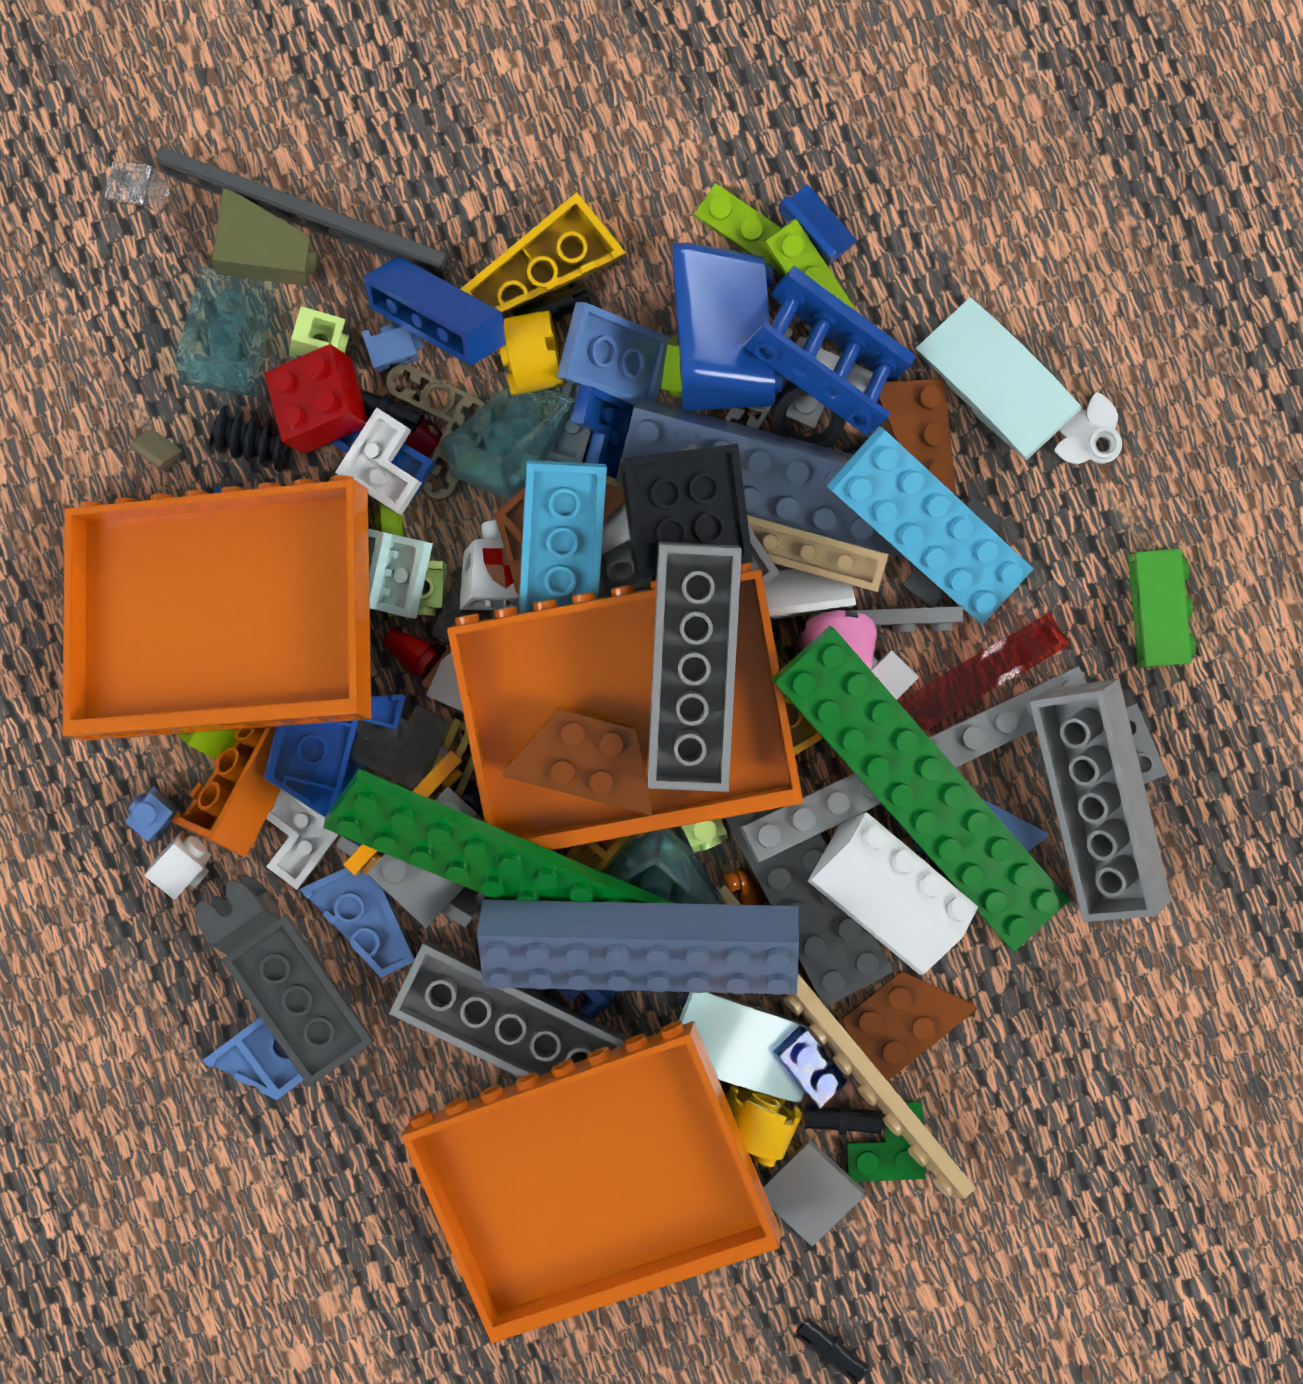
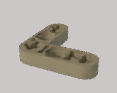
[386,364,490,501]

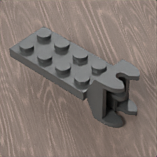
[195,877,375,1087]

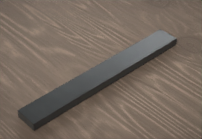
[155,146,448,278]

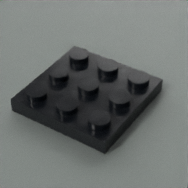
[619,444,753,579]

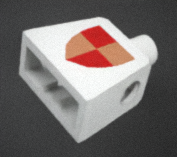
[460,520,519,610]

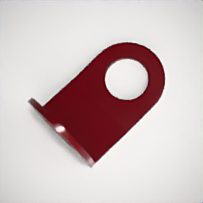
[404,419,443,457]

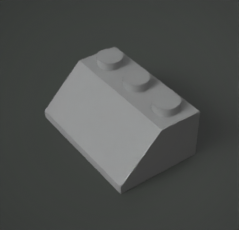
[367,787,485,928]

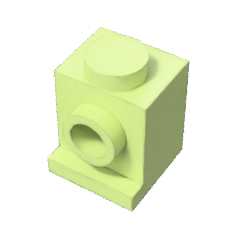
[289,306,350,358]
[417,561,447,616]
[682,819,728,853]

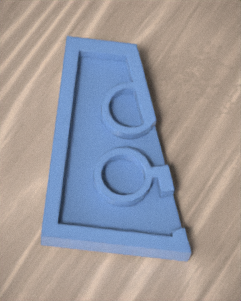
[299,868,416,978]

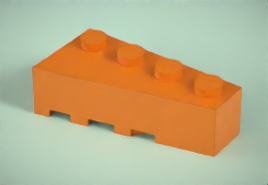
[170,727,281,857]

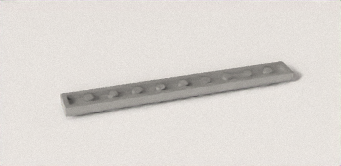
[740,666,1087,863]

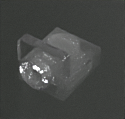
[104,161,171,213]

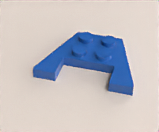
[263,695,406,817]

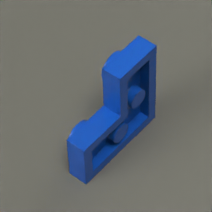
[571,385,634,478]

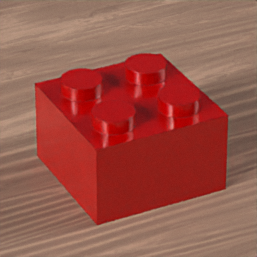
[264,344,368,454]

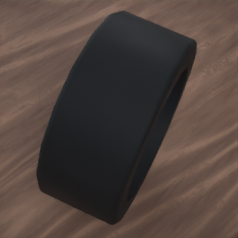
[772,382,846,448]

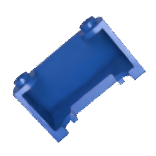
[672,242,782,411]

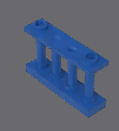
[743,266,916,436]

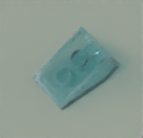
[176,267,276,397]
[443,385,575,500]
[605,829,727,905]

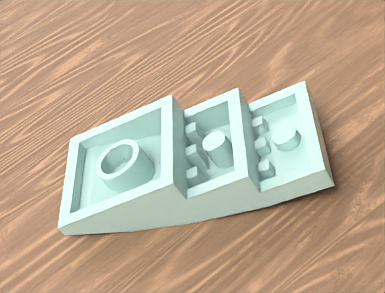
[915,297,1081,461]
[368,528,433,619]
[679,992,822,1103]

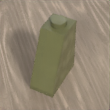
[212,188,318,286]

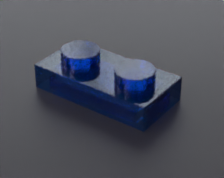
[773,1025,847,1108]

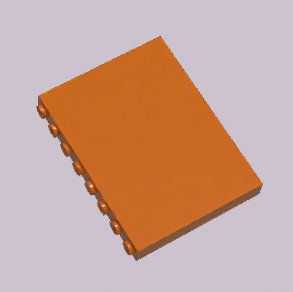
[63,475,371,741]
[447,563,803,850]
[401,1021,781,1344]

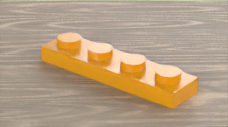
[343,750,463,877]

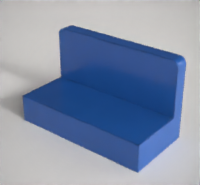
[778,184,857,267]

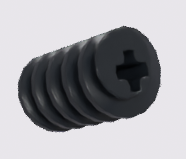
[210,405,293,472]

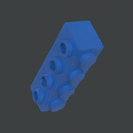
[364,256,506,366]

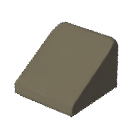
[129,429,182,472]

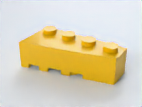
[460,192,626,316]

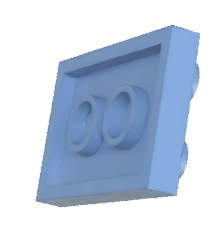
[556,302,671,406]

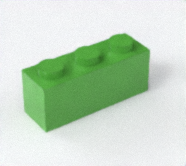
[1128,549,1196,668]

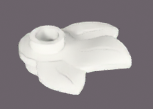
[1054,392,1122,464]

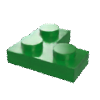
[846,1100,925,1182]

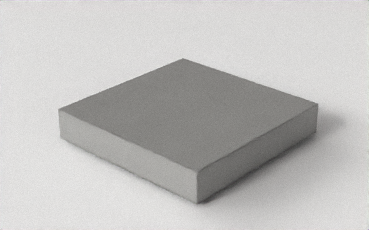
[762,1139,865,1246]

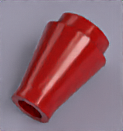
[382,627,441,678]

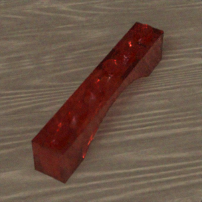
[898,612,1070,732]

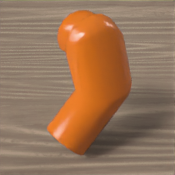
[723,868,762,905]

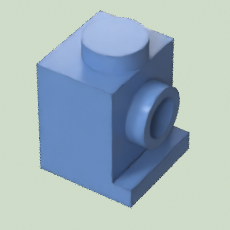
[362,323,424,374]
[124,786,183,842]

